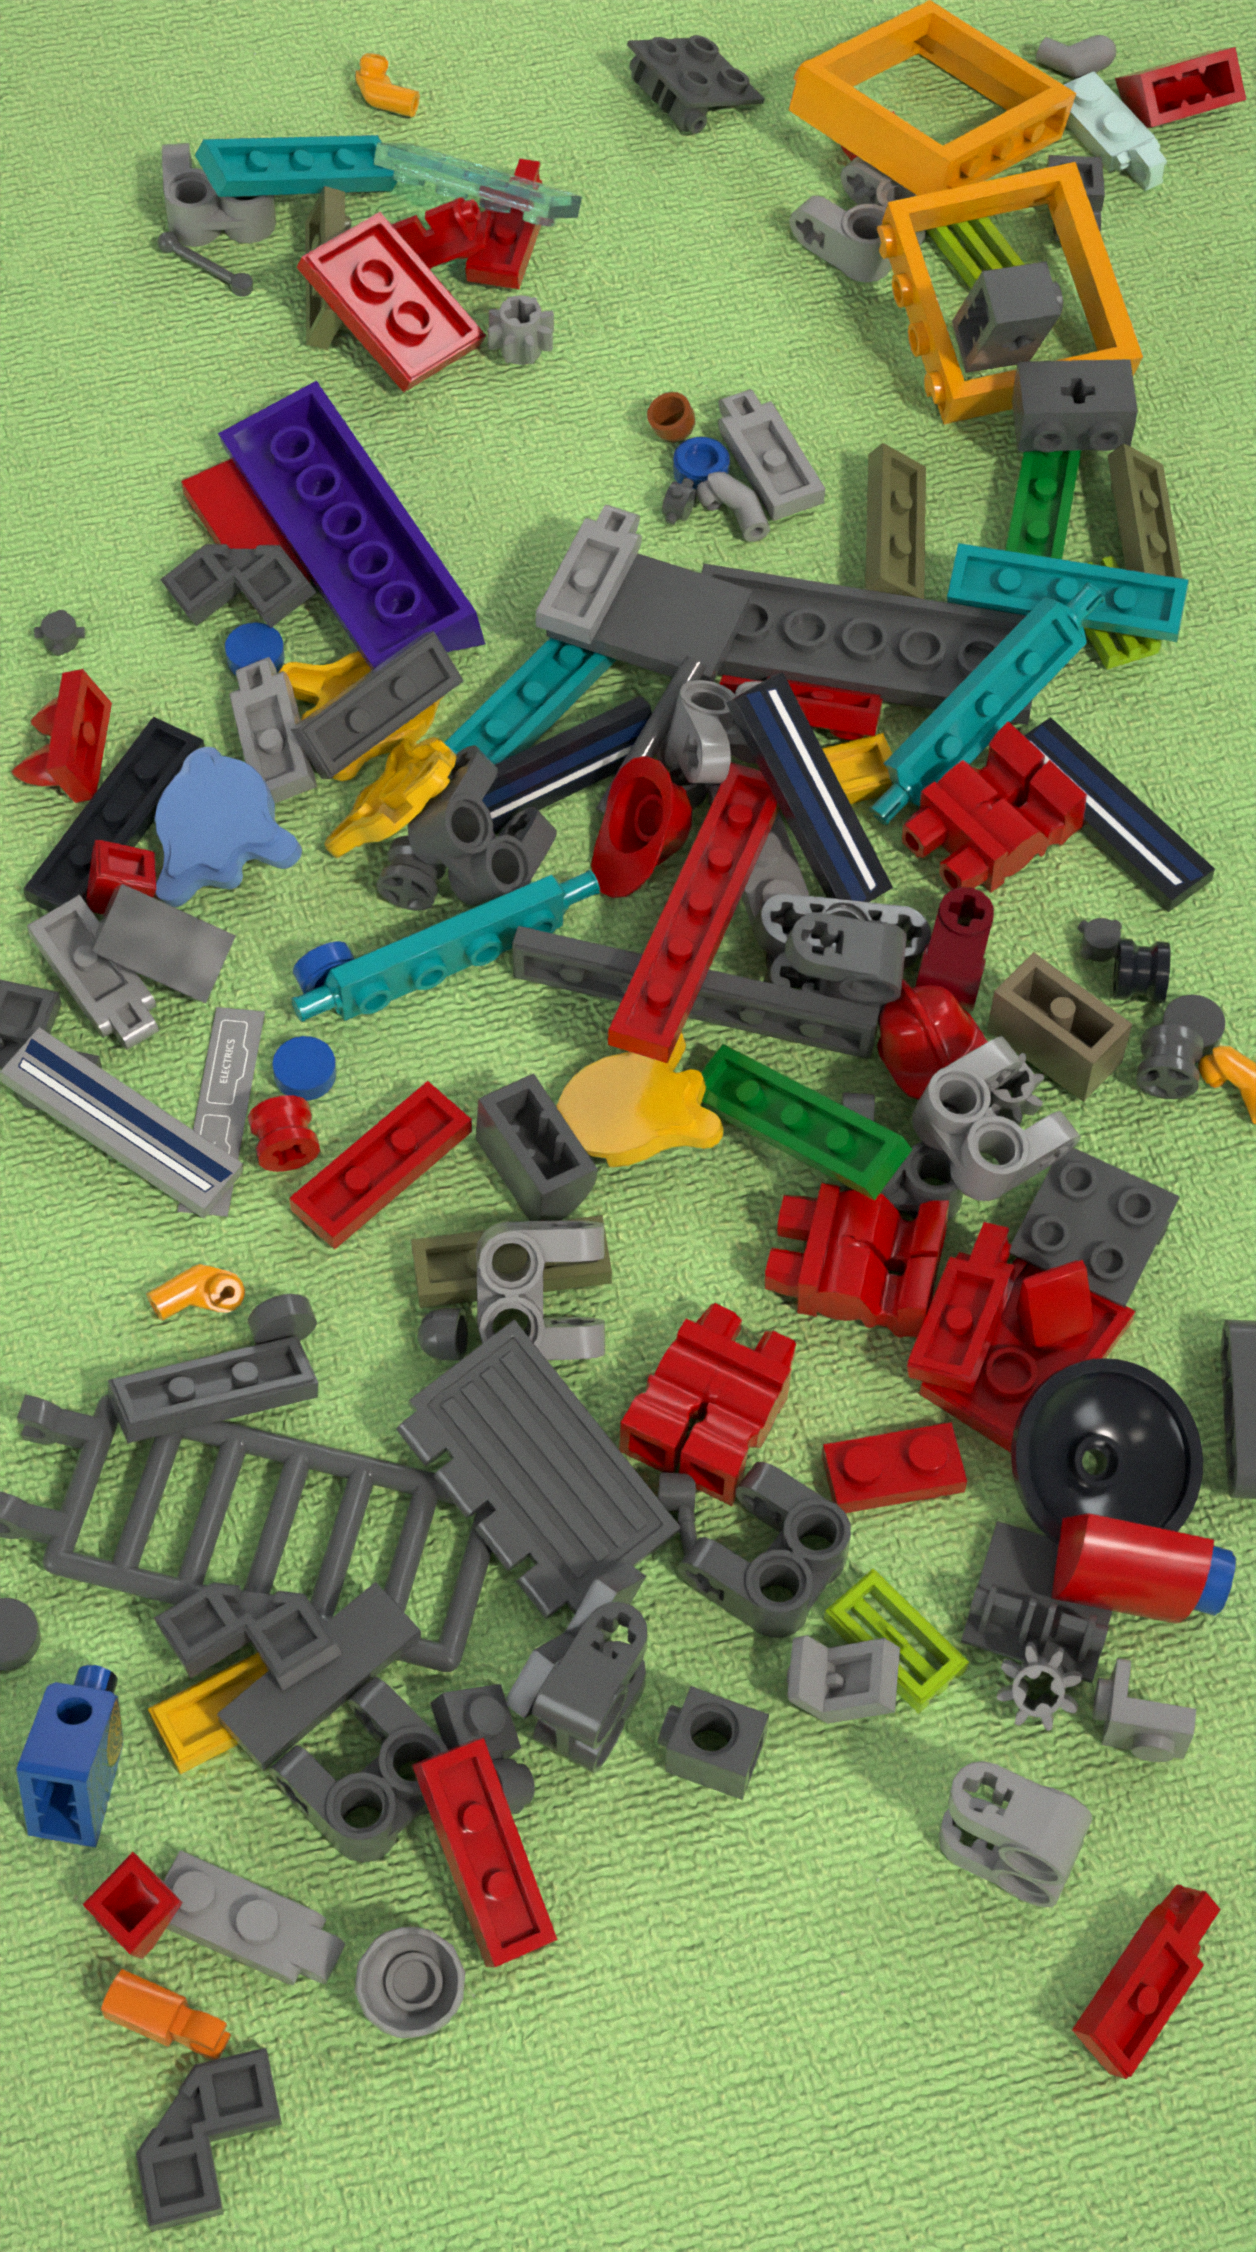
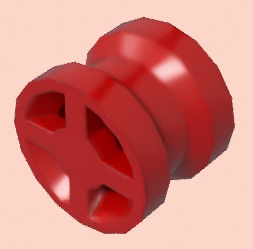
[248,1095,320,1172]

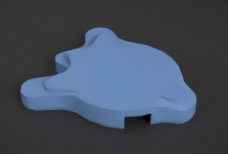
[155,747,302,907]

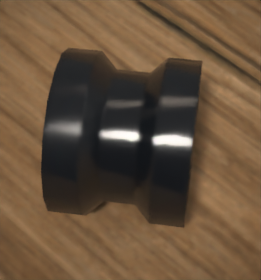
[1113,938,1171,1003]

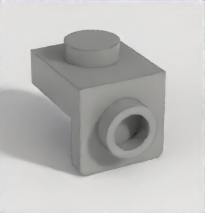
[787,1635,900,1724]
[1092,1658,1196,1762]

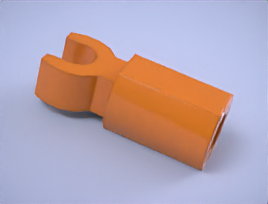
[101,1969,231,2060]

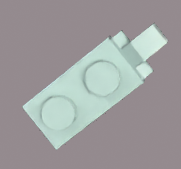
[1064,71,1167,191]

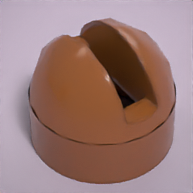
[647,392,695,443]

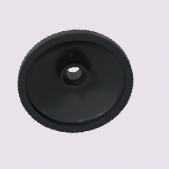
[1011,1358,1203,1545]

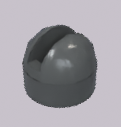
[417,1308,468,1361]

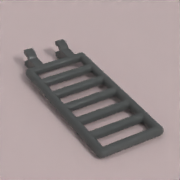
[0,1394,493,1672]

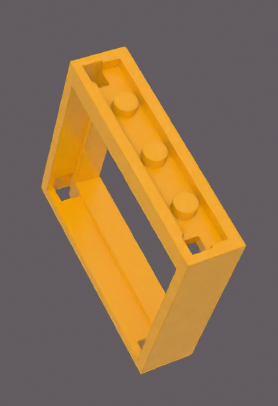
[789,0,1076,196]
[877,162,1143,425]

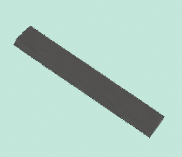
[512,926,880,1059]

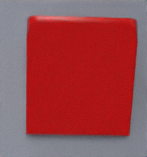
[86,840,156,914]
[1016,1260,1093,1348]
[82,1852,183,1959]

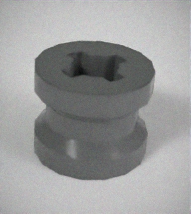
[376,836,447,911]
[1136,1024,1204,1099]

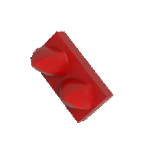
[12,669,112,803]

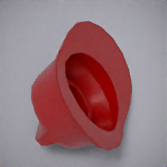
[591,756,692,898]
[877,979,988,1100]

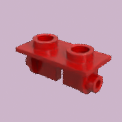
[391,197,491,270]

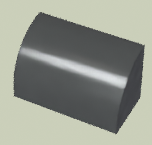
[91,884,236,1003]
[476,1073,598,1221]

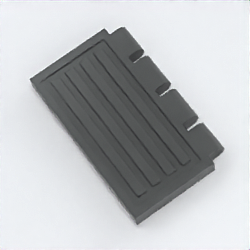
[396,1320,681,1619]

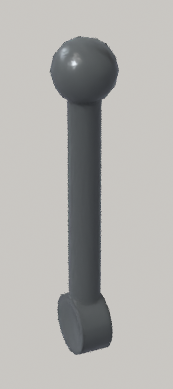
[157,231,253,297]

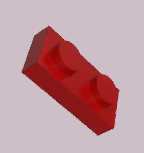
[821,1422,967,1513]

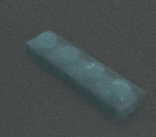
[374,142,582,227]

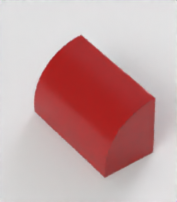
[1115,47,1246,128]
[1051,1513,1214,1624]

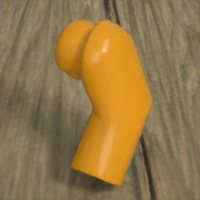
[355,53,420,117]
[1198,1046,1256,1124]
[146,1264,245,1321]

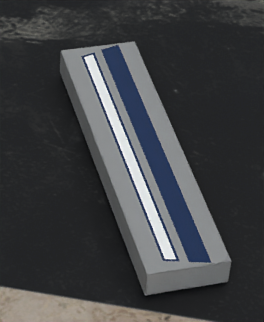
[0,1027,243,1219]

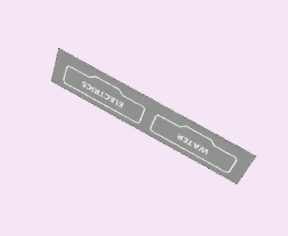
[177,1007,265,1217]

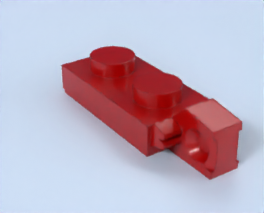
[465,159,548,290]
[720,675,883,740]
[907,1222,1015,1394]
[1072,1884,1221,2079]

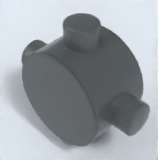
[662,478,696,525]
[34,610,86,656]
[1077,918,1122,962]

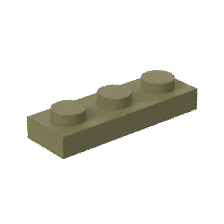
[305,186,351,350]
[865,443,926,599]
[1107,443,1183,579]
[411,1215,612,1308]

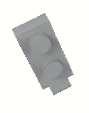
[718,389,825,521]
[536,504,642,644]
[230,657,317,803]
[27,895,159,1050]
[164,1850,345,1985]

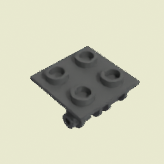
[627,35,765,134]
[1010,1148,1180,1308]
[961,1521,1112,1683]

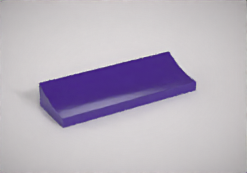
[218,380,486,670]

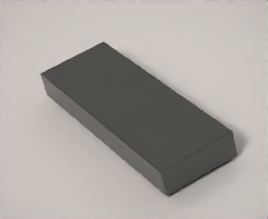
[290,631,464,779]
[108,1335,319,1444]
[217,1582,421,1771]

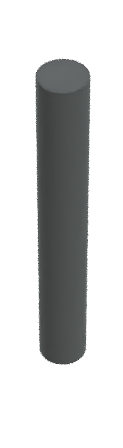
[596,656,706,815]

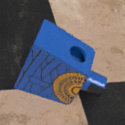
[16,1665,123,1848]

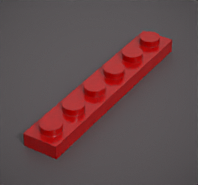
[608,762,780,1063]

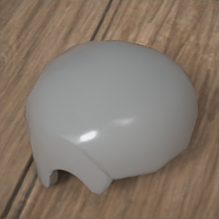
[354,1927,465,2038]

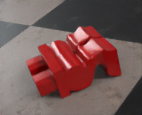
[902,721,1087,893]
[765,1183,949,1338]
[619,1303,796,1506]

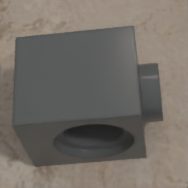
[658,1686,769,1800]

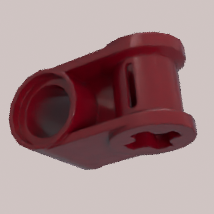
[915,887,994,1011]

